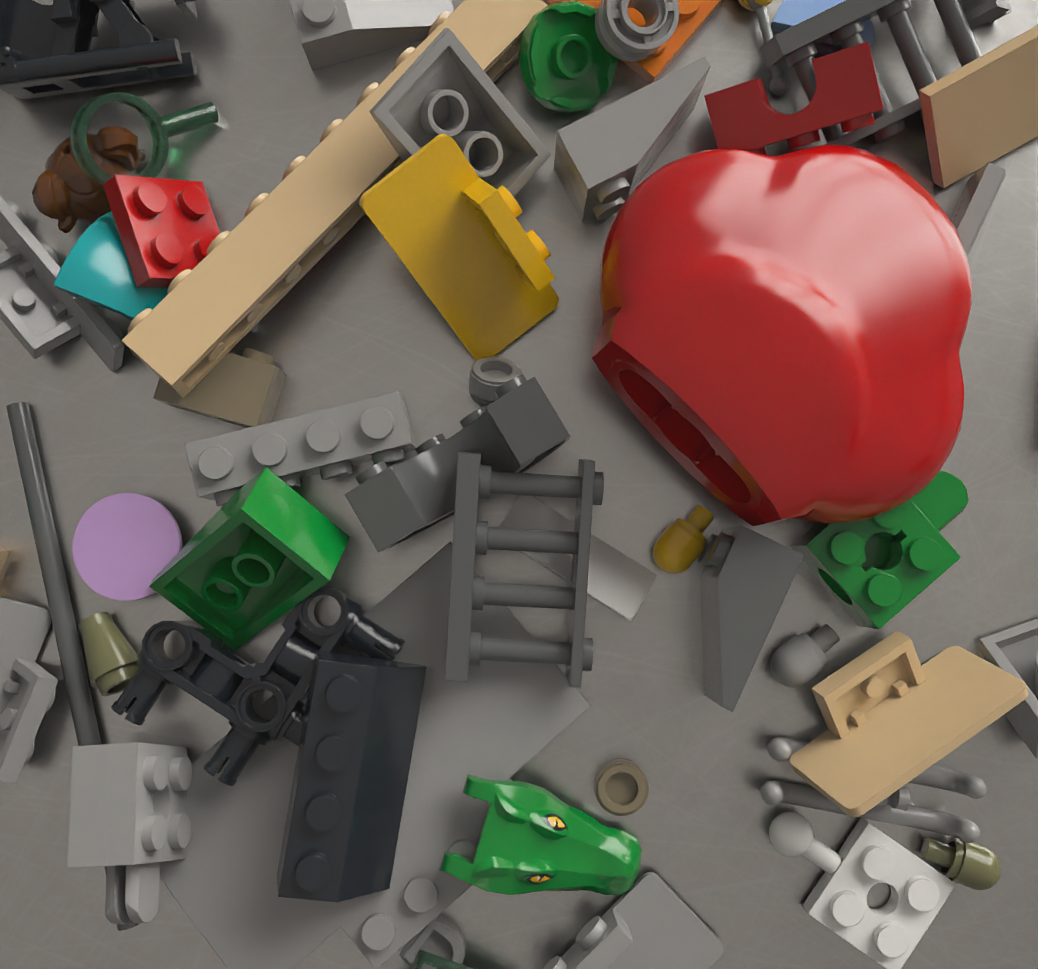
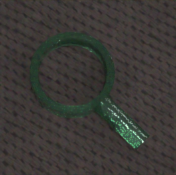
[70,92,219,185]

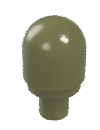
[921,837,1001,890]

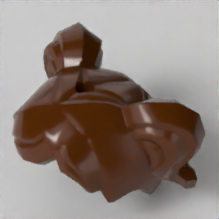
[32,126,146,234]

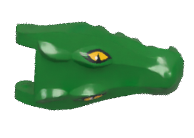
[439,774,642,895]

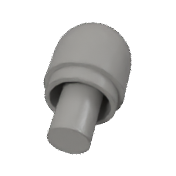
[770,624,840,688]

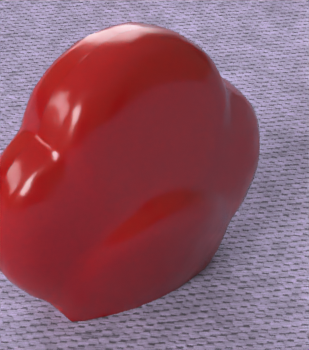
[592,145,973,526]

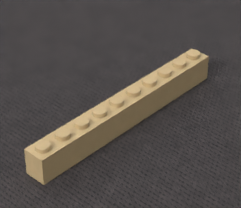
[121,0,548,398]

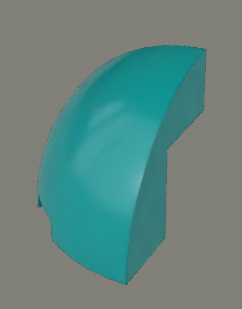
[53,211,168,321]

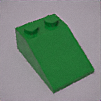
[149,467,350,650]

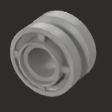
[595,0,679,62]

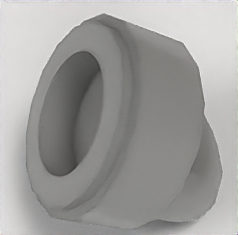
[469,356,522,407]

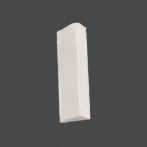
[499,495,657,621]

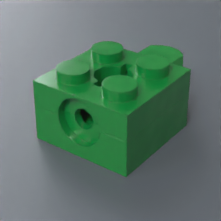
[791,471,969,629]

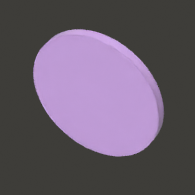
[72,493,182,601]

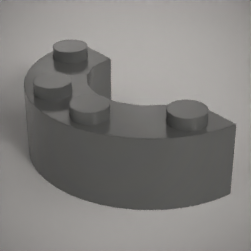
[344,374,571,552]

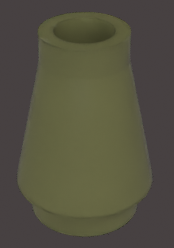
[78,612,139,696]

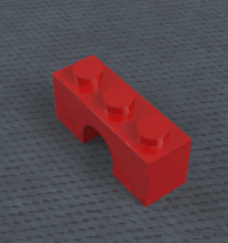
[704,41,885,155]

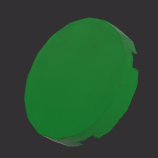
[518,1,618,113]

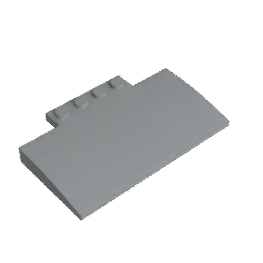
[160,542,591,969]

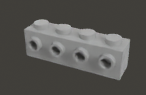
[185,391,416,506]

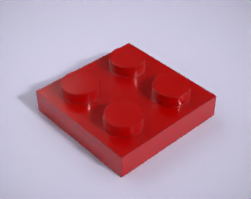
[103,175,220,287]

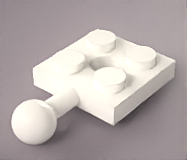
[769,812,957,969]

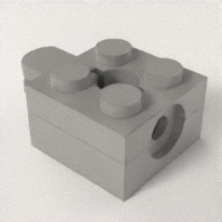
[67,742,193,924]

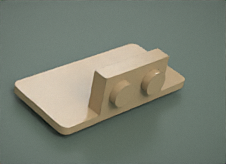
[790,630,1029,817]

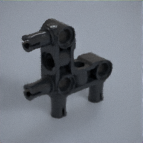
[111,587,405,786]

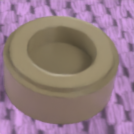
[594,758,649,816]

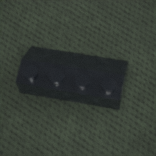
[277,650,427,903]

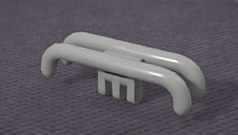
[761,738,987,843]

